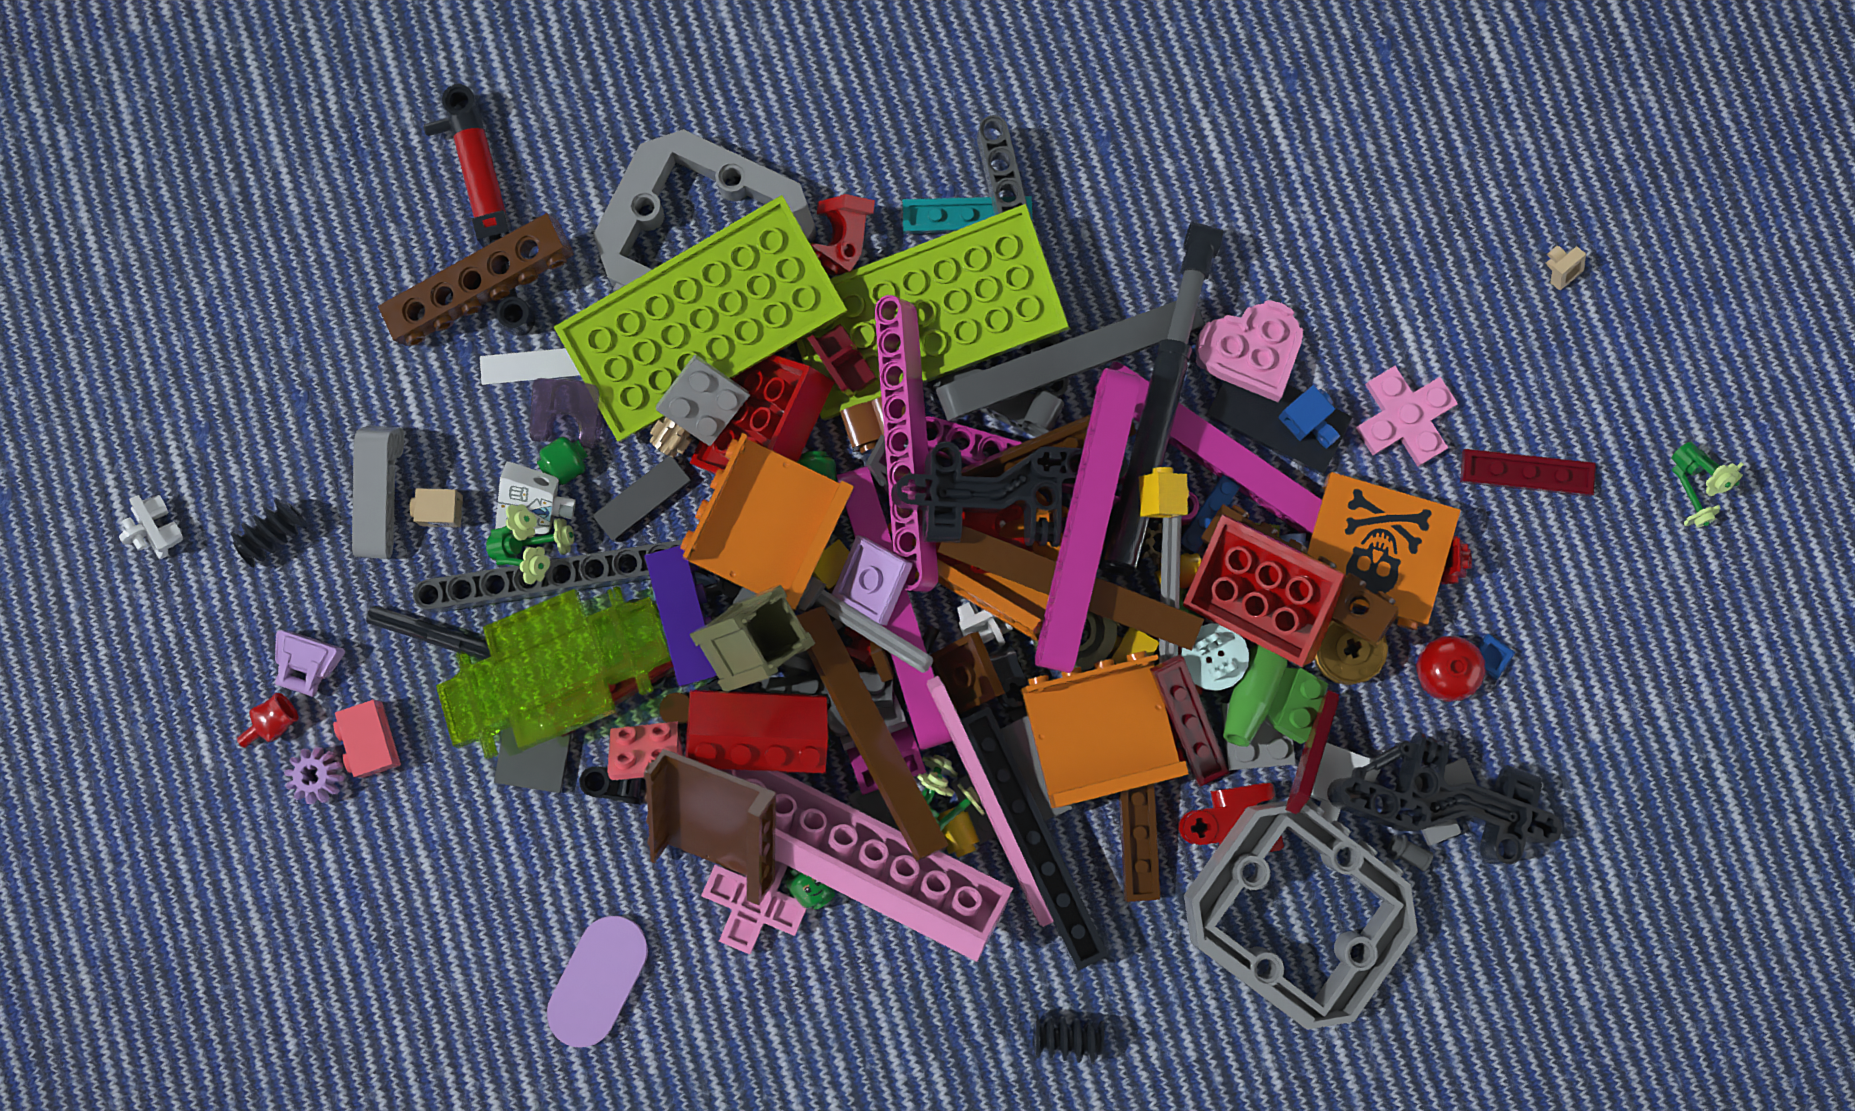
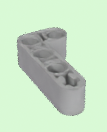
[352,425,405,559]

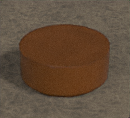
[659,693,689,726]

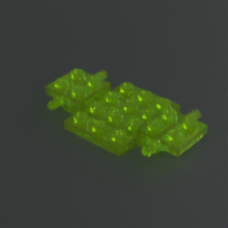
[436,587,672,759]

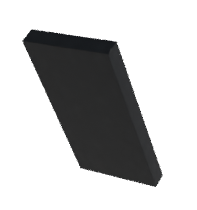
[1205,381,1353,476]

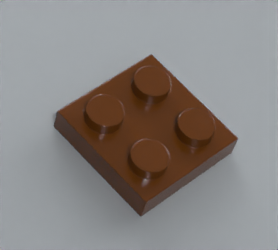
[930,631,1005,715]

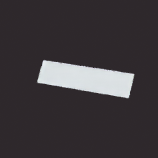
[480,348,580,385]

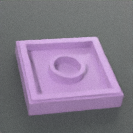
[832,535,913,625]

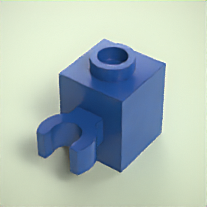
[1278,385,1340,449]

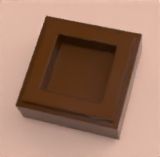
[870,640,894,682]

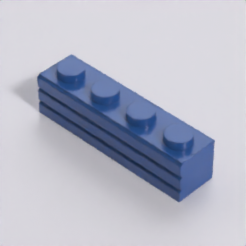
[1181,475,1240,555]

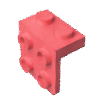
[608,721,684,780]

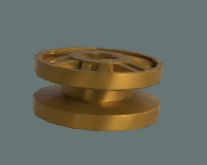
[1314,614,1388,685]

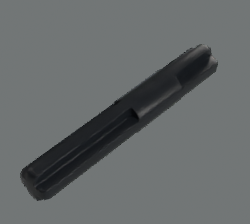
[366,606,495,661]

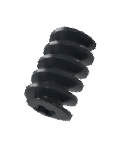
[230,498,308,568]
[1032,1013,1105,1065]

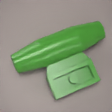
[1223,643,1328,747]

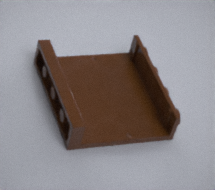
[644,749,776,905]

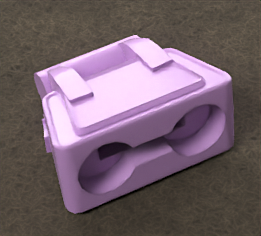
[275,630,345,697]

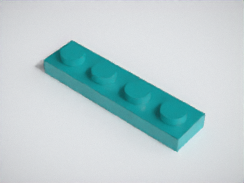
[902,196,1032,234]

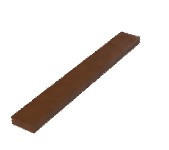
[938,525,1204,651]
[796,606,949,862]

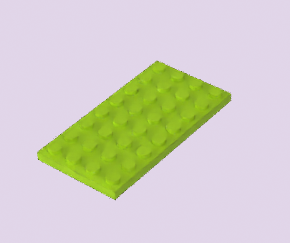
[554,195,848,442]
[796,204,1070,420]

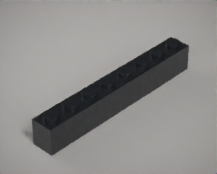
[960,706,1109,971]

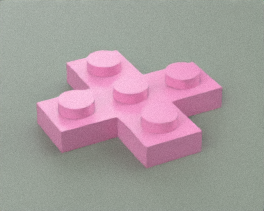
[1355,366,1458,466]
[701,859,807,954]

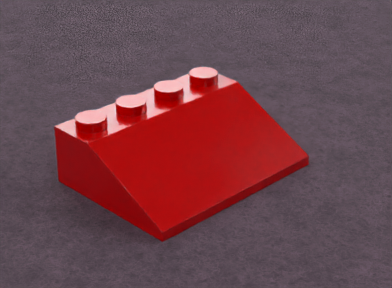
[690,355,834,475]
[1182,514,1346,667]

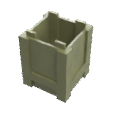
[690,585,815,691]

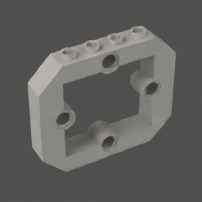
[593,129,817,291]
[1184,800,1418,1030]

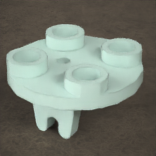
[1181,623,1249,691]

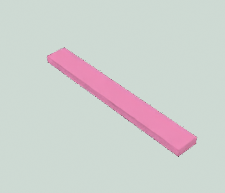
[926,676,1053,927]

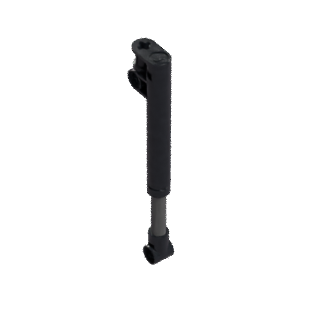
[1098,221,1224,576]

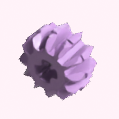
[284,747,345,804]

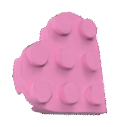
[1195,300,1303,402]

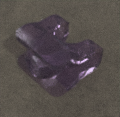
[529,378,603,448]

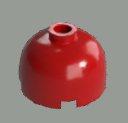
[1416,635,1486,702]

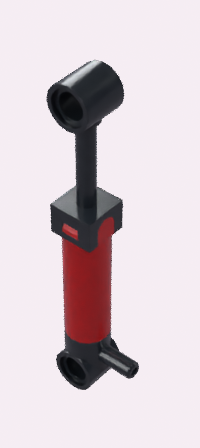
[423,84,535,336]

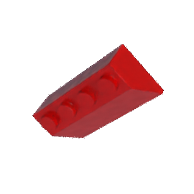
[685,690,828,773]

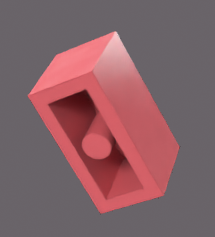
[333,700,401,778]

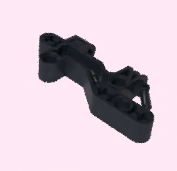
[891,441,1128,547]
[1327,732,1562,865]

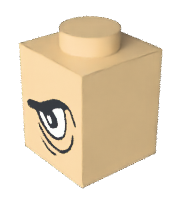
[409,488,463,527]

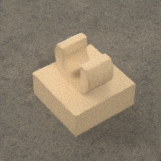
[1546,246,1586,290]

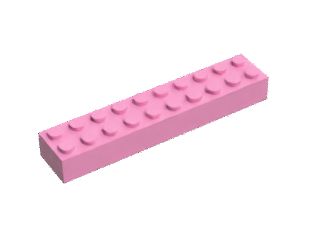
[717,769,1013,962]

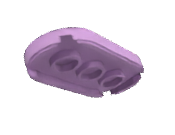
[547,916,648,1047]

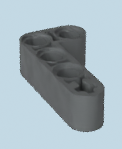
[933,366,1064,437]

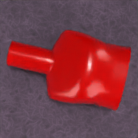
[237,693,299,748]

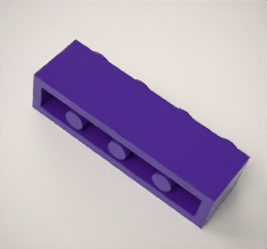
[644,545,718,687]

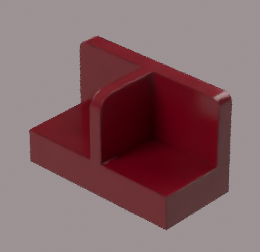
[807,324,878,398]

